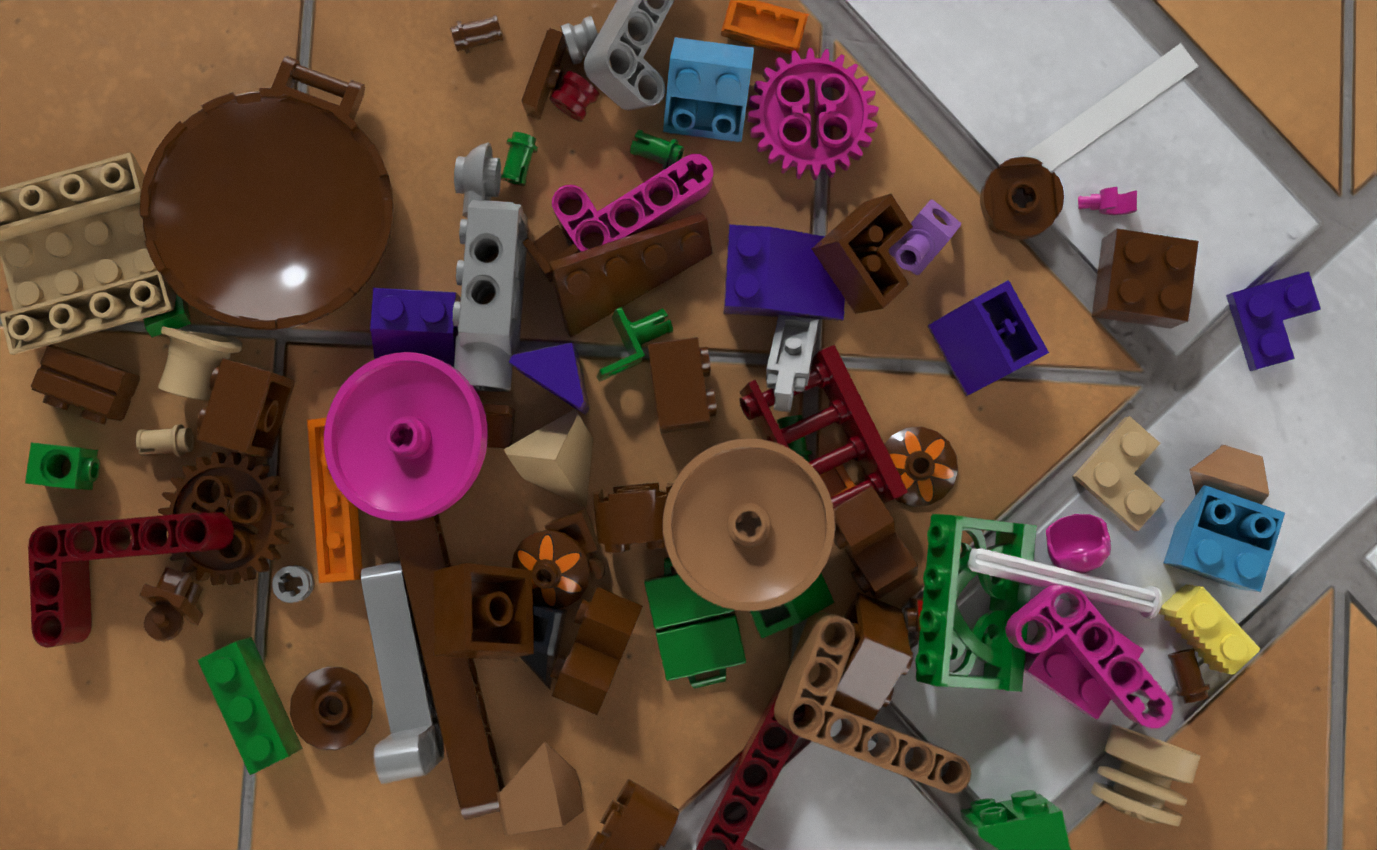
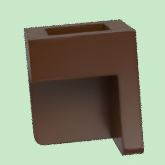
[522,225,580,283]
[482,403,516,449]

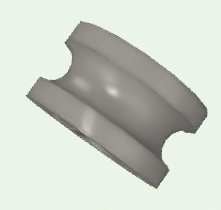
[272,565,315,603]

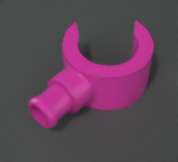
[1078,187,1137,215]

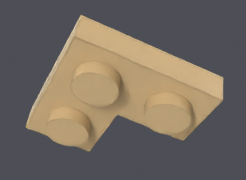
[1072,416,1165,531]

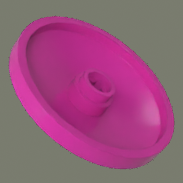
[324,352,488,521]

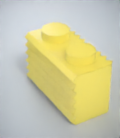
[1159,584,1260,674]

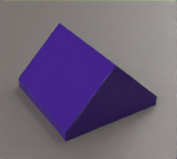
[508,343,590,415]

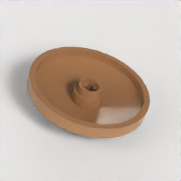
[663,439,835,611]

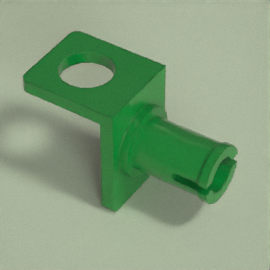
[596,307,673,382]

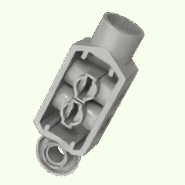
[453,143,528,392]

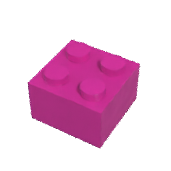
[1024,599,1144,720]

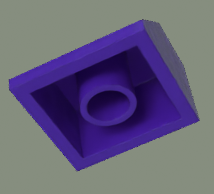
[370,288,461,367]

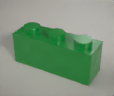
[198,637,303,775]

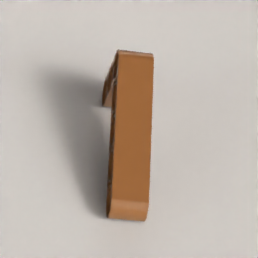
[774,612,971,793]

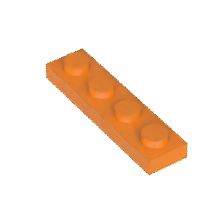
[307,417,363,583]

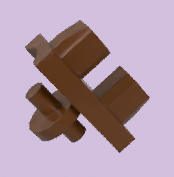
[139,567,203,642]

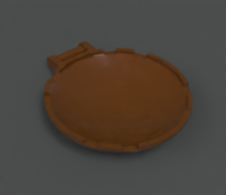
[140,56,394,330]

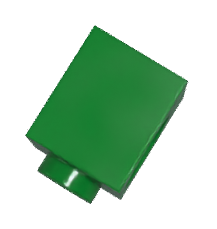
[25,442,100,490]

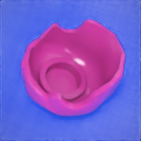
[1046,514,1111,573]

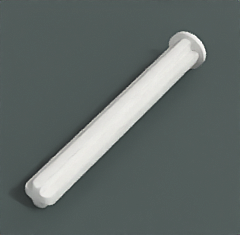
[968,548,1163,619]

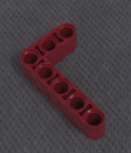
[28,512,234,648]
[696,681,805,850]

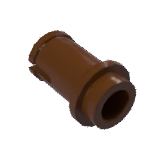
[450,15,503,53]
[1168,648,1210,704]

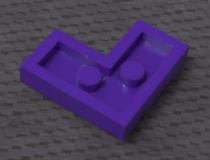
[1226,271,1321,371]

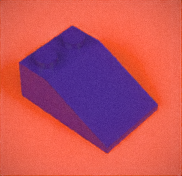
[723,224,845,321]

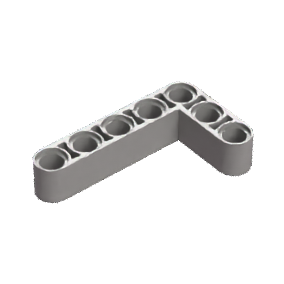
[361,561,444,784]

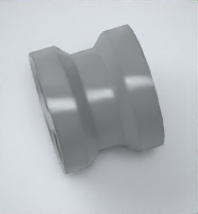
[561,16,598,65]

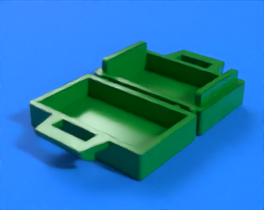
[644,557,746,689]

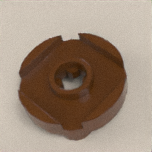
[980,157,1064,239]

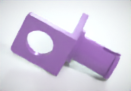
[889,199,961,275]

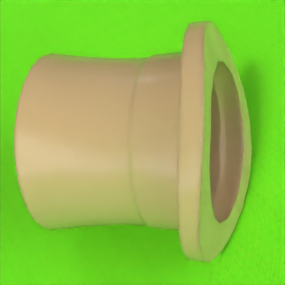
[158,327,243,401]

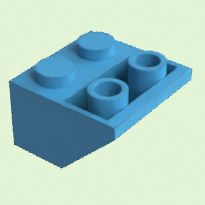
[663,37,754,142]
[1164,485,1285,592]

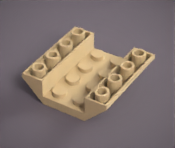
[0,152,177,355]

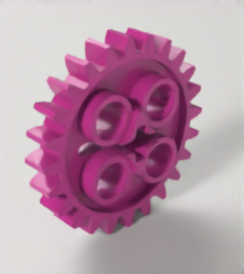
[747,48,879,180]

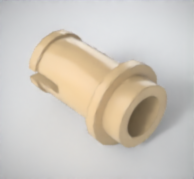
[136,424,194,457]

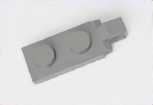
[766,315,819,412]

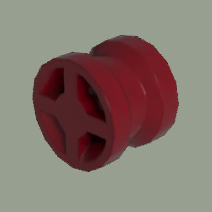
[549,71,600,122]

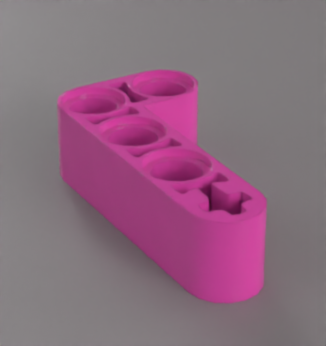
[552,154,713,252]
[1006,584,1173,729]

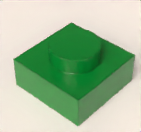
[143,295,191,338]

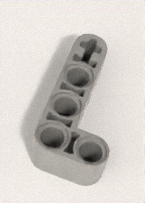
[584,0,675,110]

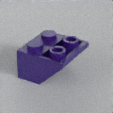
[927,280,1049,396]

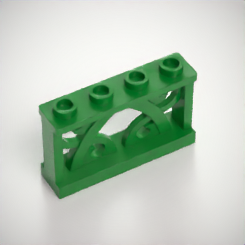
[915,514,1037,692]

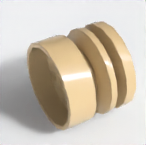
[1091,724,1201,827]

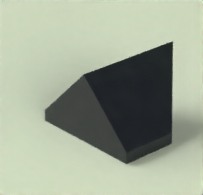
[519,603,567,690]

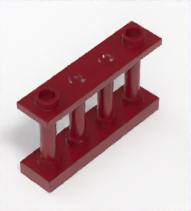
[739,344,908,509]

